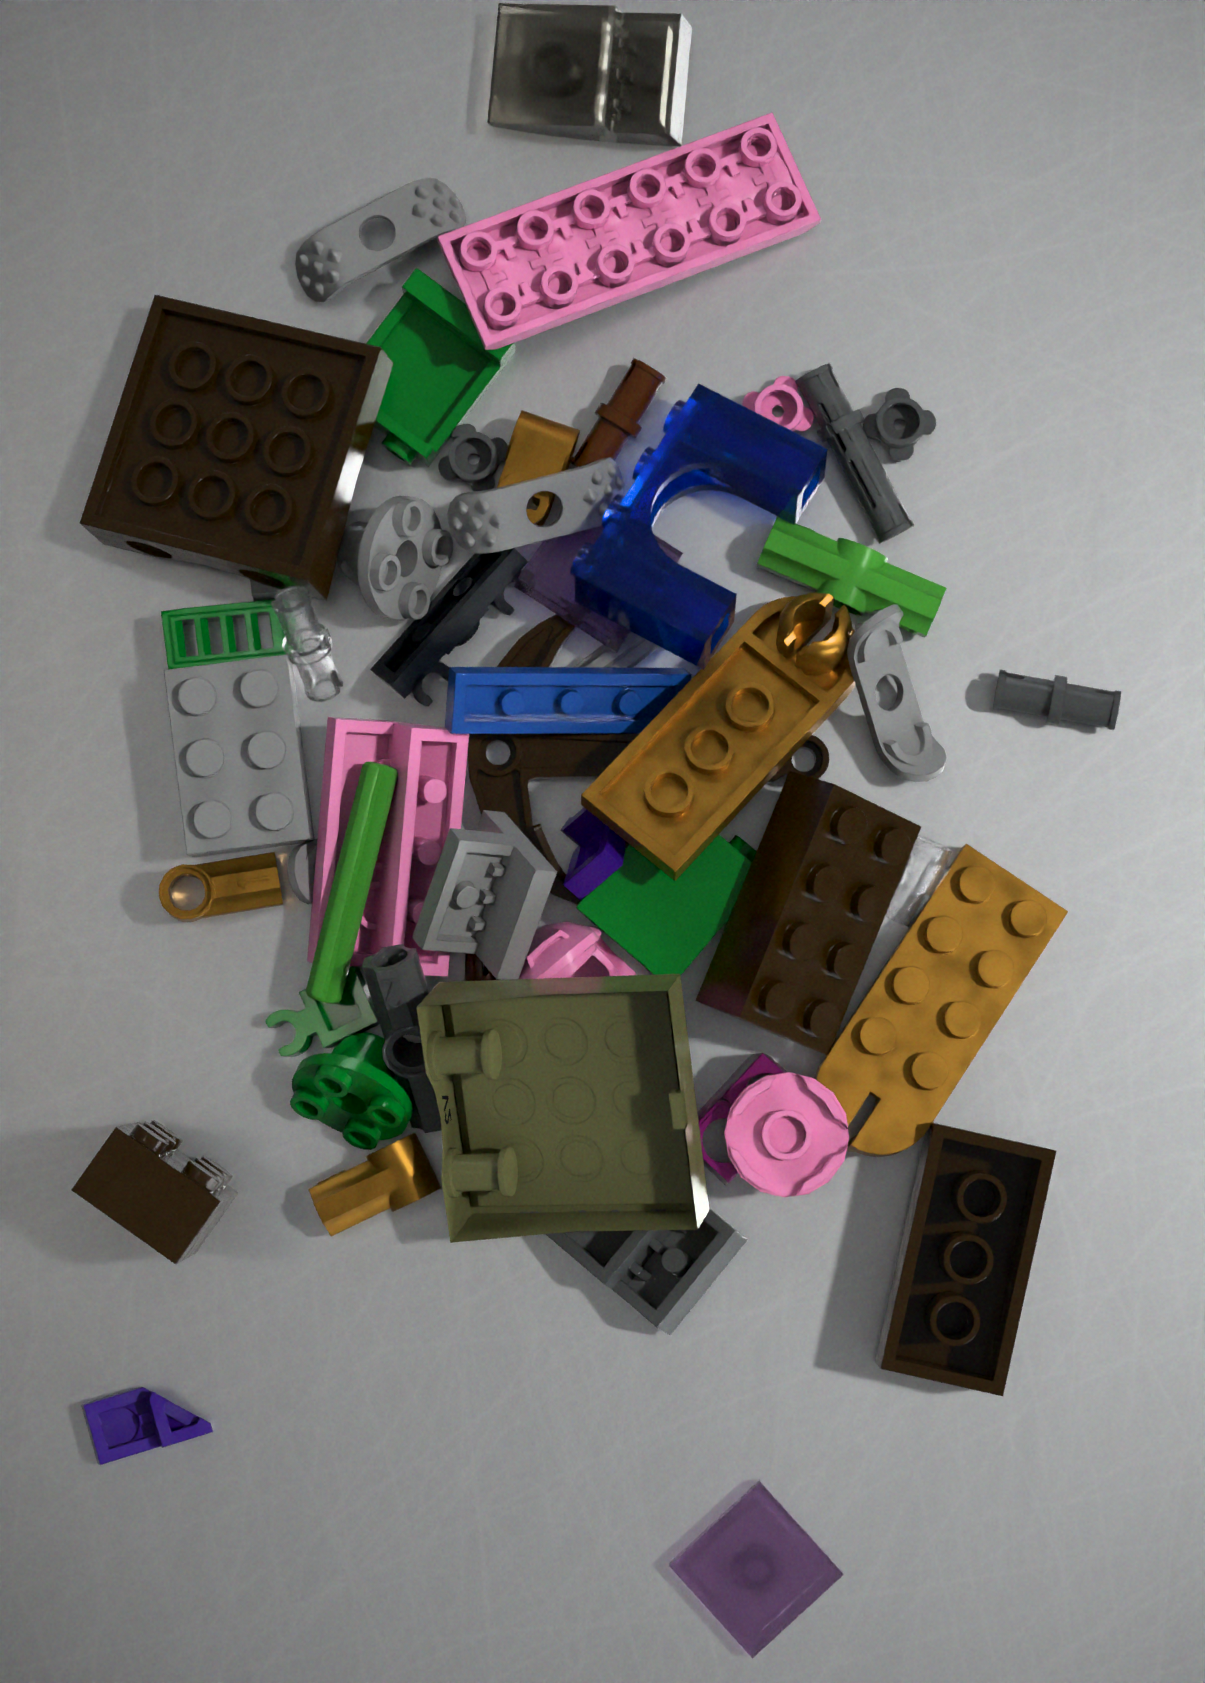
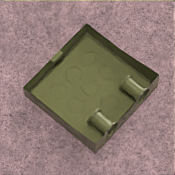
[417,974,709,1243]

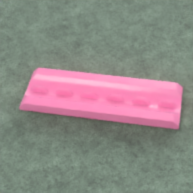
[437,112,821,350]

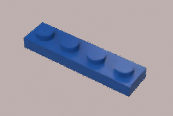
[445,667,692,734]

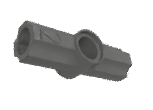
[362,944,457,1133]

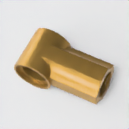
[159,852,283,922]
[308,1133,442,1236]

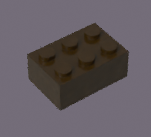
[71,1120,238,1264]

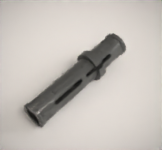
[795,363,914,544]

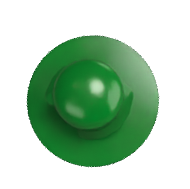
[290,1032,413,1150]

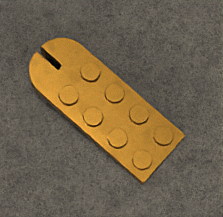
[581,593,855,881]
[814,844,1068,1157]

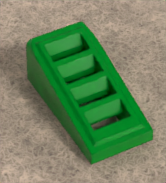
[161,598,294,670]

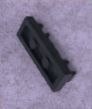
[370,548,536,706]

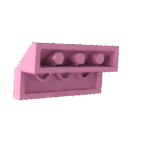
[307,717,469,976]

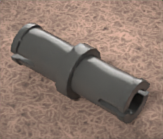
[993,670,1121,730]

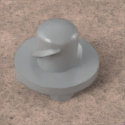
[337,496,453,620]

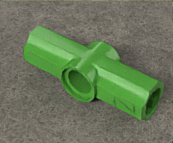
[756,516,946,638]

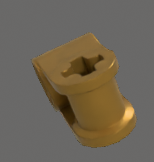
[497,410,580,526]

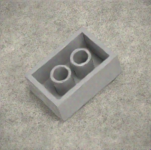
[164,655,314,857]

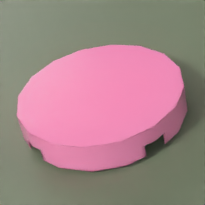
[724,1072,849,1197]

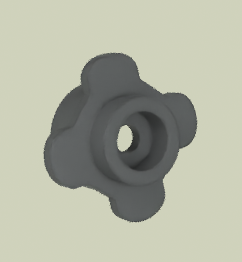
[863,388,936,461]
[438,424,508,492]

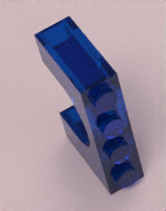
[570,383,828,670]

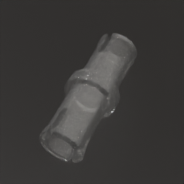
[271,585,343,702]

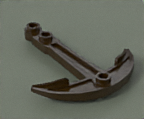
[468,604,829,905]

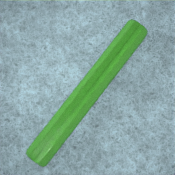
[306,762,398,1004]

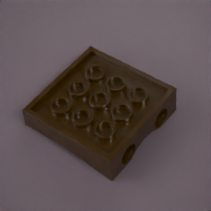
[80,295,394,601]

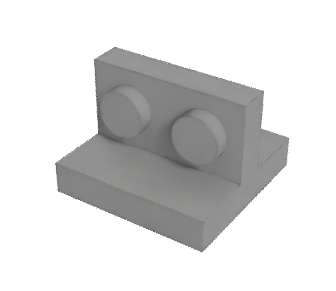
[412,810,557,980]

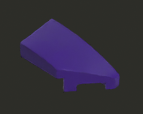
[560,808,626,901]
[81,1387,213,1465]

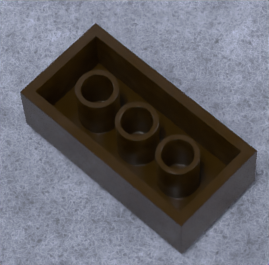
[695,771,921,1055]
[875,1122,1056,1396]

